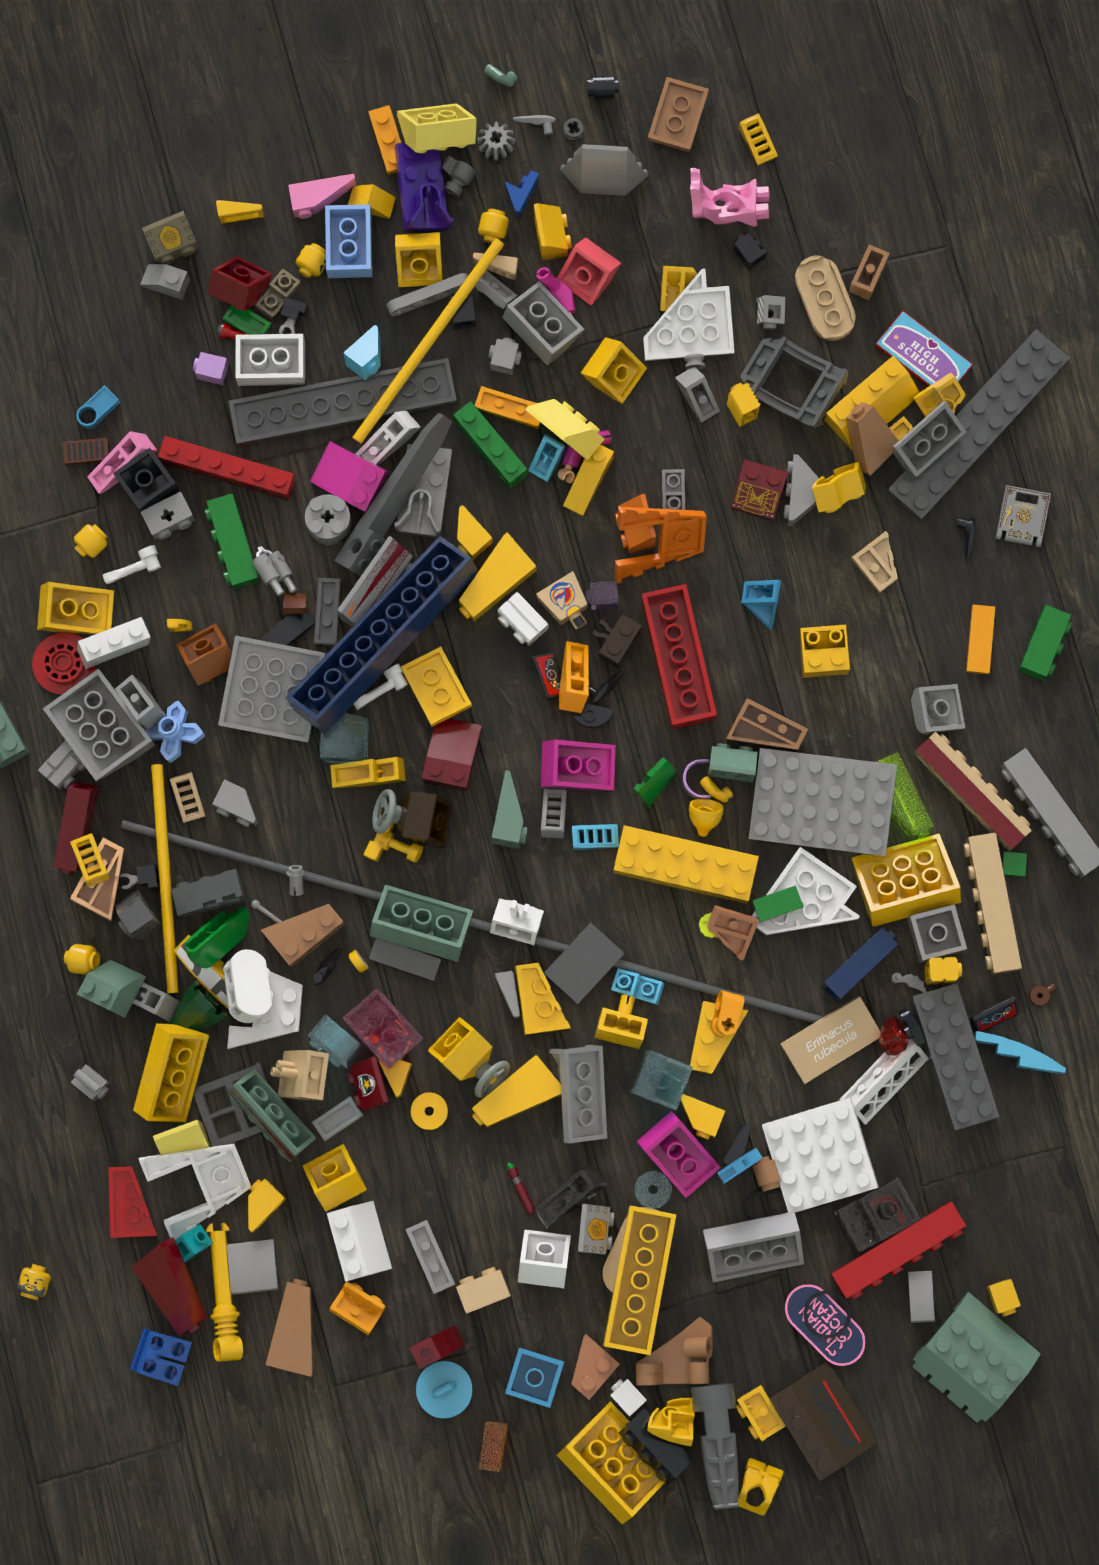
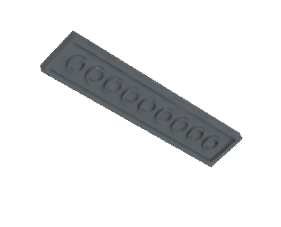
[887,329,1070,521]
[228,358,457,446]

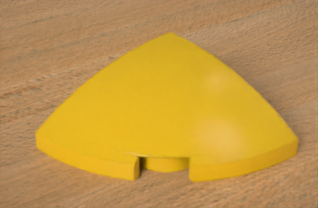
[647,1398,695,1446]

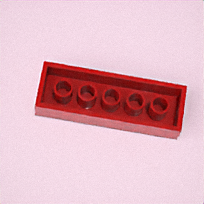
[641,584,717,730]

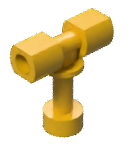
[363,821,423,863]

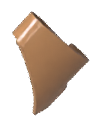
[636,1317,713,1385]

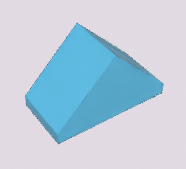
[528,434,565,482]

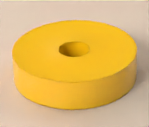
[411,1092,448,1130]

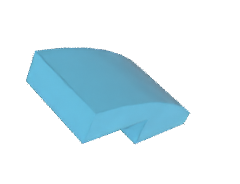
[611,968,665,1005]

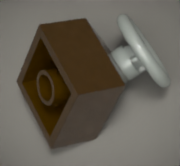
[372,789,452,848]

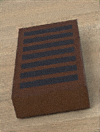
[63,438,109,466]

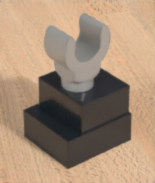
[279,297,309,334]
[120,864,160,890]

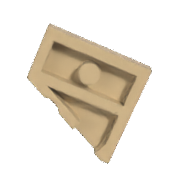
[851,531,898,594]

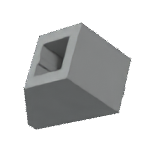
[213,779,258,827]

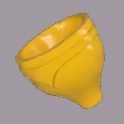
[689,799,723,837]

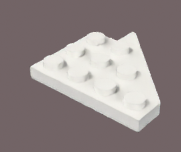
[643,269,734,361]

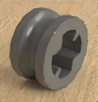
[564,118,583,141]

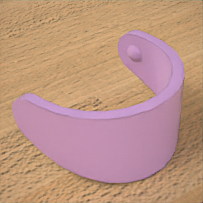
[682,759,711,799]

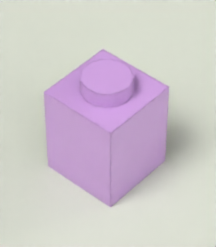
[193,352,229,385]

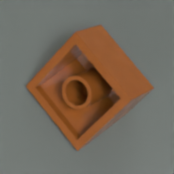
[176,623,232,686]

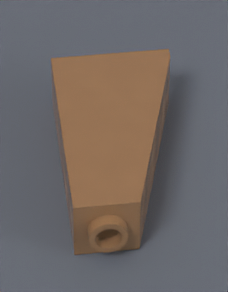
[266,1278,314,1377]

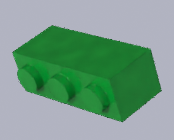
[1018,605,1072,681]

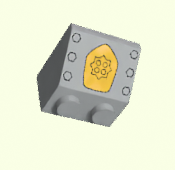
[578,1204,614,1255]

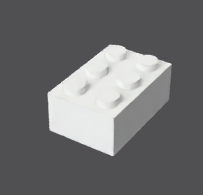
[236,334,305,386]

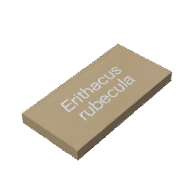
[780,996,883,1084]

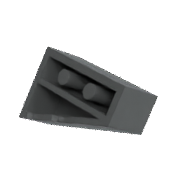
[171,869,247,919]
[115,889,162,941]

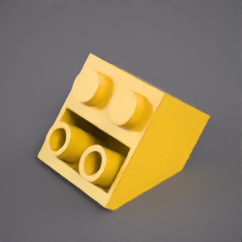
[800,625,850,678]

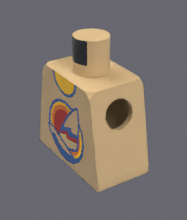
[536,571,587,630]

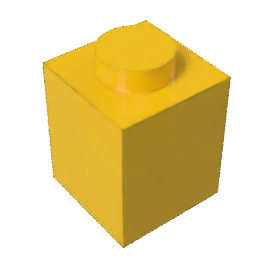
[986,1279,1021,1316]

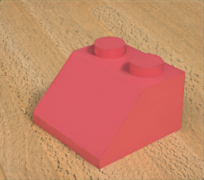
[557,238,621,306]

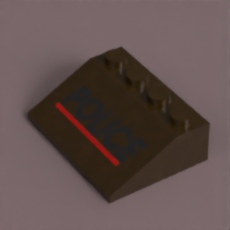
[769,1361,878,1481]

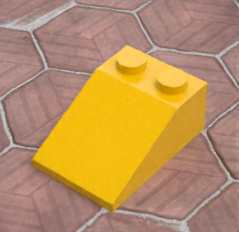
[37,582,114,635]

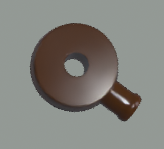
[1029,983,1056,1007]

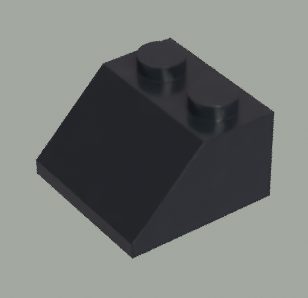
[113,448,179,515]

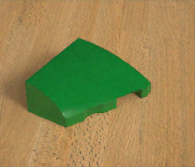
[633,757,678,808]

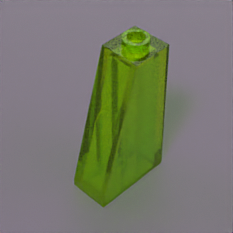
[877,752,934,839]

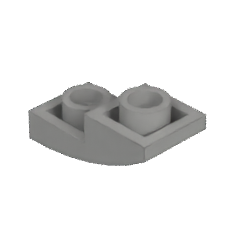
[662,469,685,510]
[908,1271,935,1323]

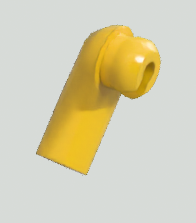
[700,776,733,803]

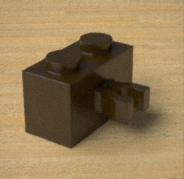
[592,614,642,669]

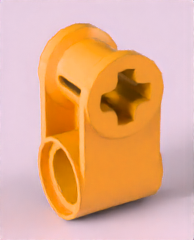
[711,990,744,1037]

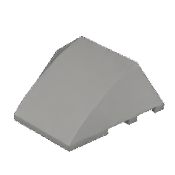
[560,144,649,196]

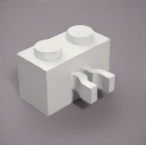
[490,898,544,945]

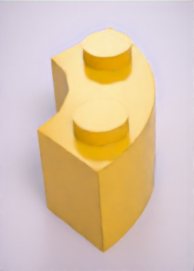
[812,462,866,513]

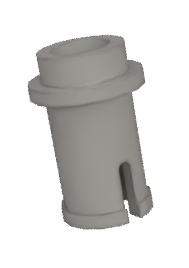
[286,865,305,896]

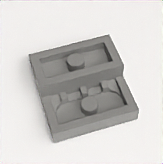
[227,1239,278,1295]

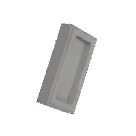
[312,1096,364,1142]

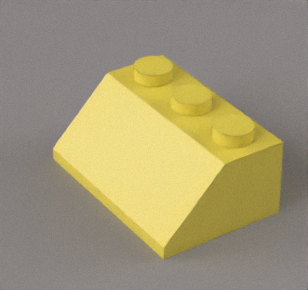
[397,104,477,153]
[525,399,604,460]

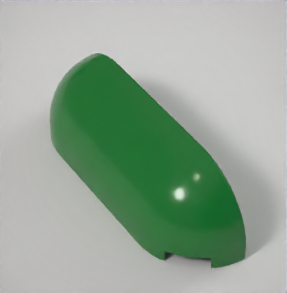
[185,907,249,968]

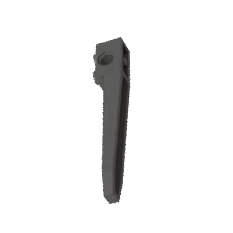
[334,413,452,577]

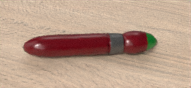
[507,1162,534,1215]

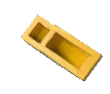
[330,757,406,788]

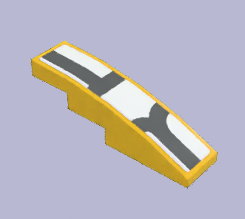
[173,935,229,1009]

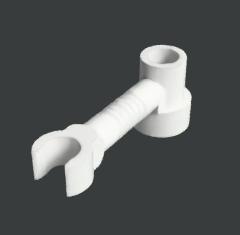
[102,545,161,585]
[354,664,408,710]

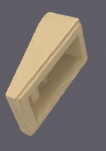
[473,253,518,280]
[170,772,205,823]

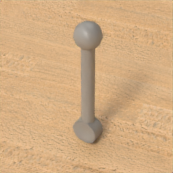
[251,900,282,923]

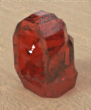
[879,1016,908,1056]

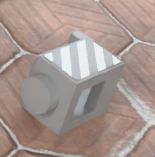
[756,295,785,330]

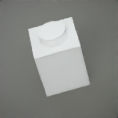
[610,1379,646,1416]

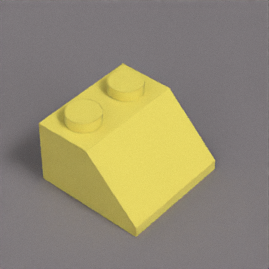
[153,1120,211,1154]

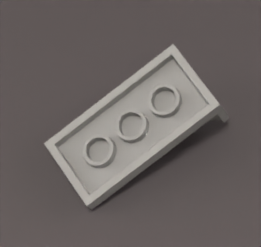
[395,444,452,538]
[549,1045,607,1143]

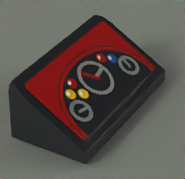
[533,652,562,702]
[970,997,1018,1032]

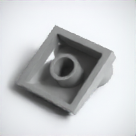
[911,684,965,735]

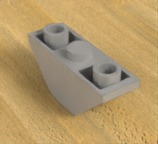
[784,454,819,526]

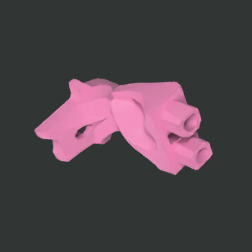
[690,168,770,227]

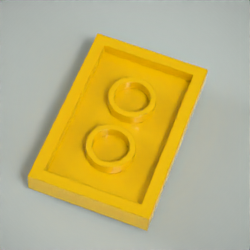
[401,647,472,727]

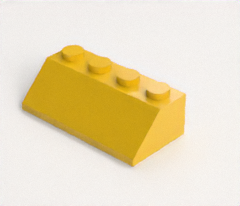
[824,356,920,451]
[133,1023,209,1122]

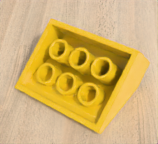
[852,834,961,927]
[557,1401,665,1525]

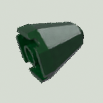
[171,981,230,1032]

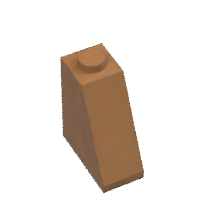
[846,402,898,476]

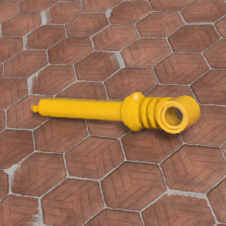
[206,1223,243,1362]

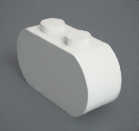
[223,950,273,1023]

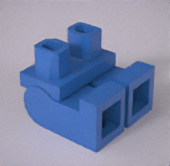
[130,1328,192,1386]

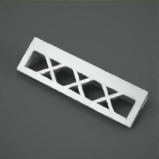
[839,1034,929,1125]

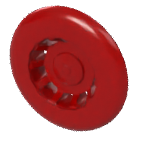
[32,632,95,695]

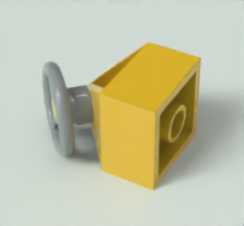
[428,1017,510,1098]

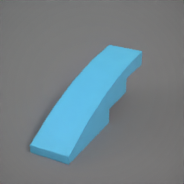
[974,1031,1066,1074]

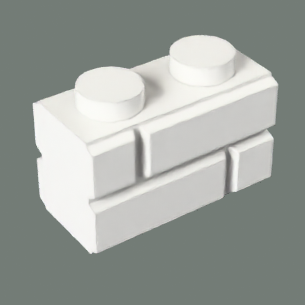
[498,592,549,646]

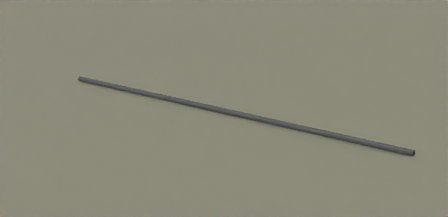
[121,820,823,1023]

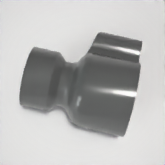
[441,156,476,198]

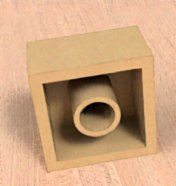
[456,1267,511,1314]

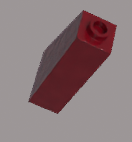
[54,781,100,874]
[131,1237,207,1337]
[409,1325,466,1369]

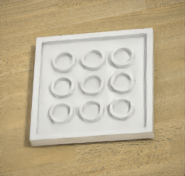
[762,1097,879,1213]

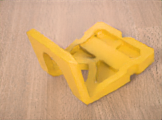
[738,1458,784,1516]

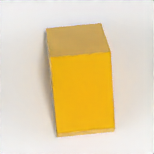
[348,184,396,219]
[376,1055,412,1098]

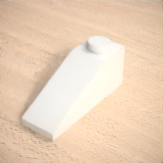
[356,410,420,465]

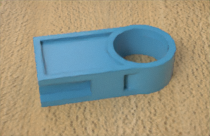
[76,385,121,429]
[717,1148,763,1184]

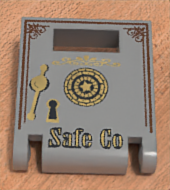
[995,485,1051,547]

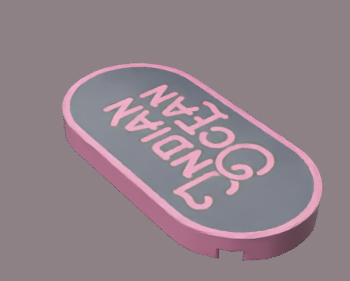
[785,1284,865,1366]

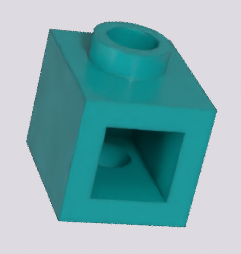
[175,1224,213,1263]

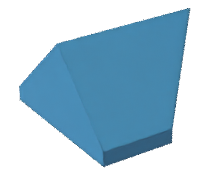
[741,580,781,631]

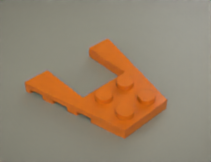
[614,507,707,583]

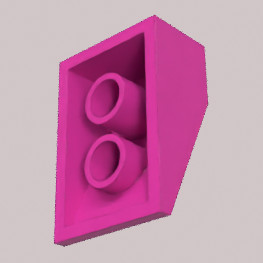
[310,441,390,512]
[541,739,616,791]
[637,1111,721,1198]

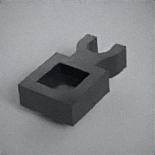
[898,1008,926,1046]

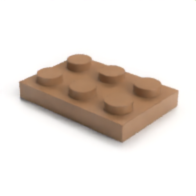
[648,77,709,153]

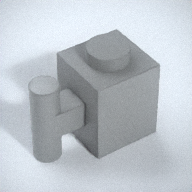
[71,1064,110,1101]

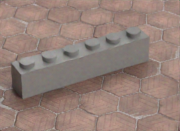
[1001,748,1099,878]

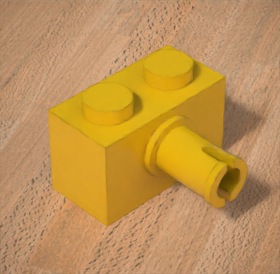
[594,995,648,1049]

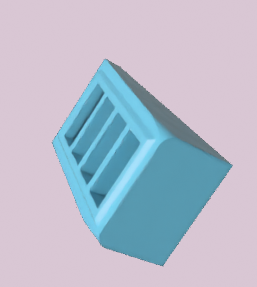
[572,824,619,850]

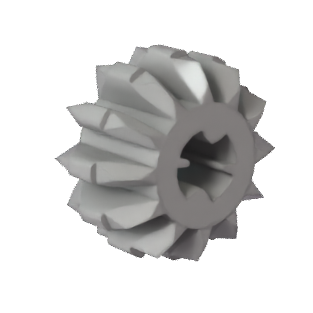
[477,121,515,161]

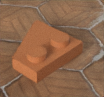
[707,906,759,960]
[572,1334,620,1400]

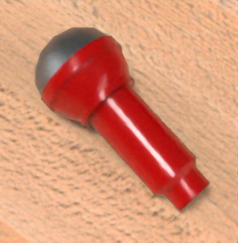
[216,323,247,340]

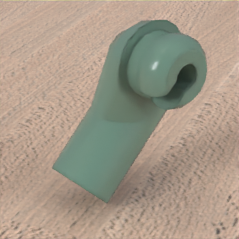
[484,64,518,87]

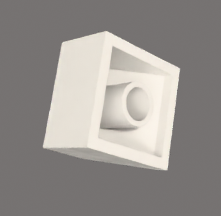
[518,1230,571,1288]

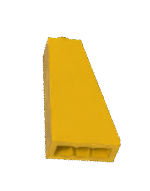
[459,532,536,622]
[472,1055,561,1127]

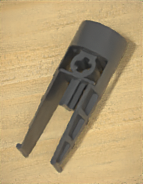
[691,1383,738,1510]

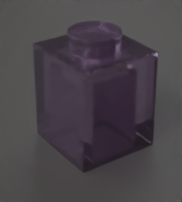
[585,581,618,610]

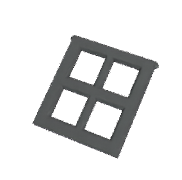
[193,1062,268,1147]

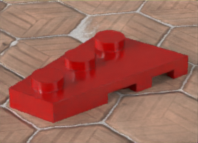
[108,1166,157,1238]

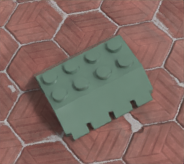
[912,1292,1040,1423]

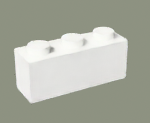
[77,617,150,669]

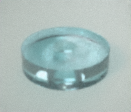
[634,1171,672,1209]

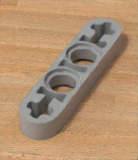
[387,273,468,316]

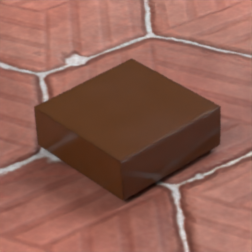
[283,593,307,614]

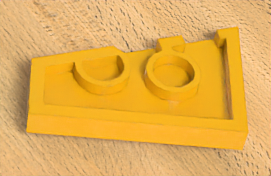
[515,963,571,1035]
[689,1001,748,1074]

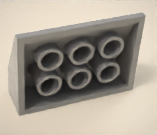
[43,669,155,782]

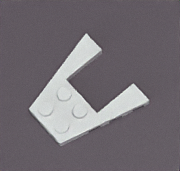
[138,1143,251,1240]

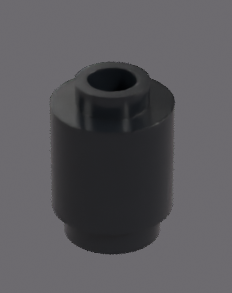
[587,75,619,99]

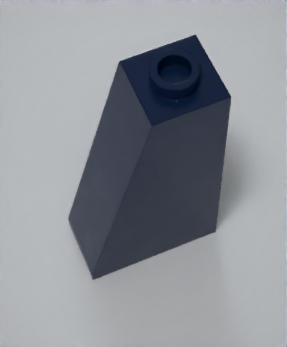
[821,927,898,1003]

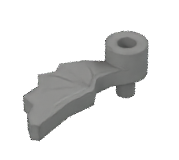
[890,972,927,993]

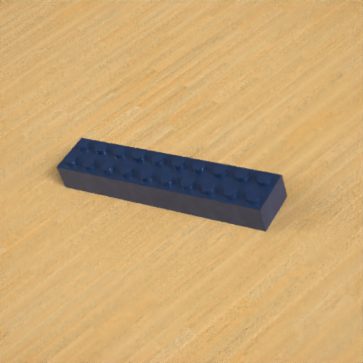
[286,536,478,734]

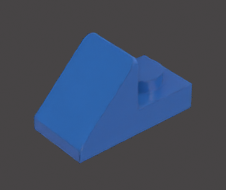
[505,170,539,219]

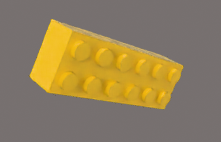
[613,825,759,904]
[603,1206,676,1355]

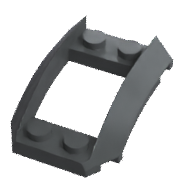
[740,336,848,428]

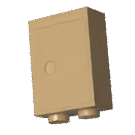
[270,1050,329,1100]

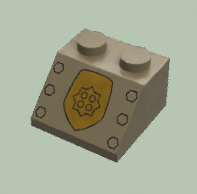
[142,211,199,265]

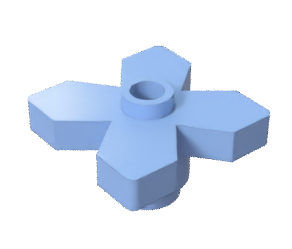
[143,701,205,763]

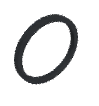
[804,1290,851,1338]

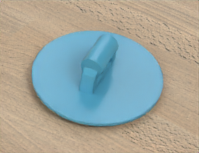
[416,1361,472,1418]

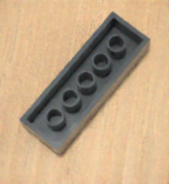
[910,983,999,1132]

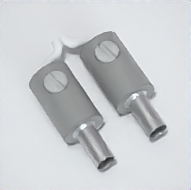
[252,546,297,596]

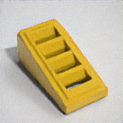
[739,114,778,166]
[216,200,264,224]
[71,833,110,887]

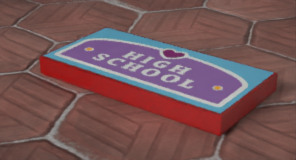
[875,311,973,387]

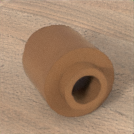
[753,1156,781,1192]

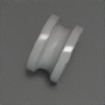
[684,354,705,370]

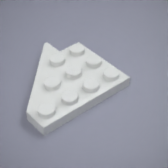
[752,847,860,935]

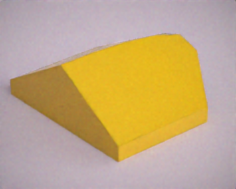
[660,266,697,311]

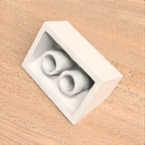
[327,1201,392,1282]

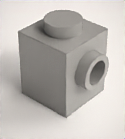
[488,338,522,375]

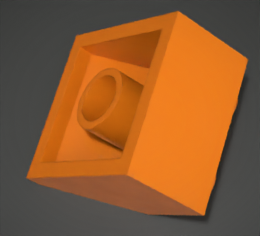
[615,494,656,554]

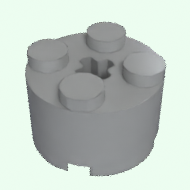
[305,495,352,545]

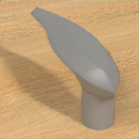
[513,115,555,135]

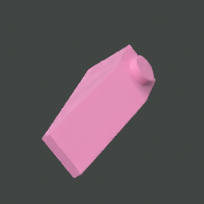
[288,174,356,219]
[88,431,157,494]

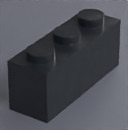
[619,1408,693,1485]

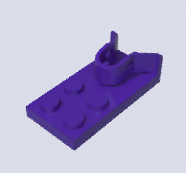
[395,143,453,231]

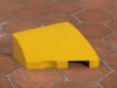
[913,372,966,417]

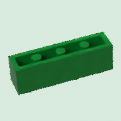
[453,401,528,489]
[205,493,260,590]

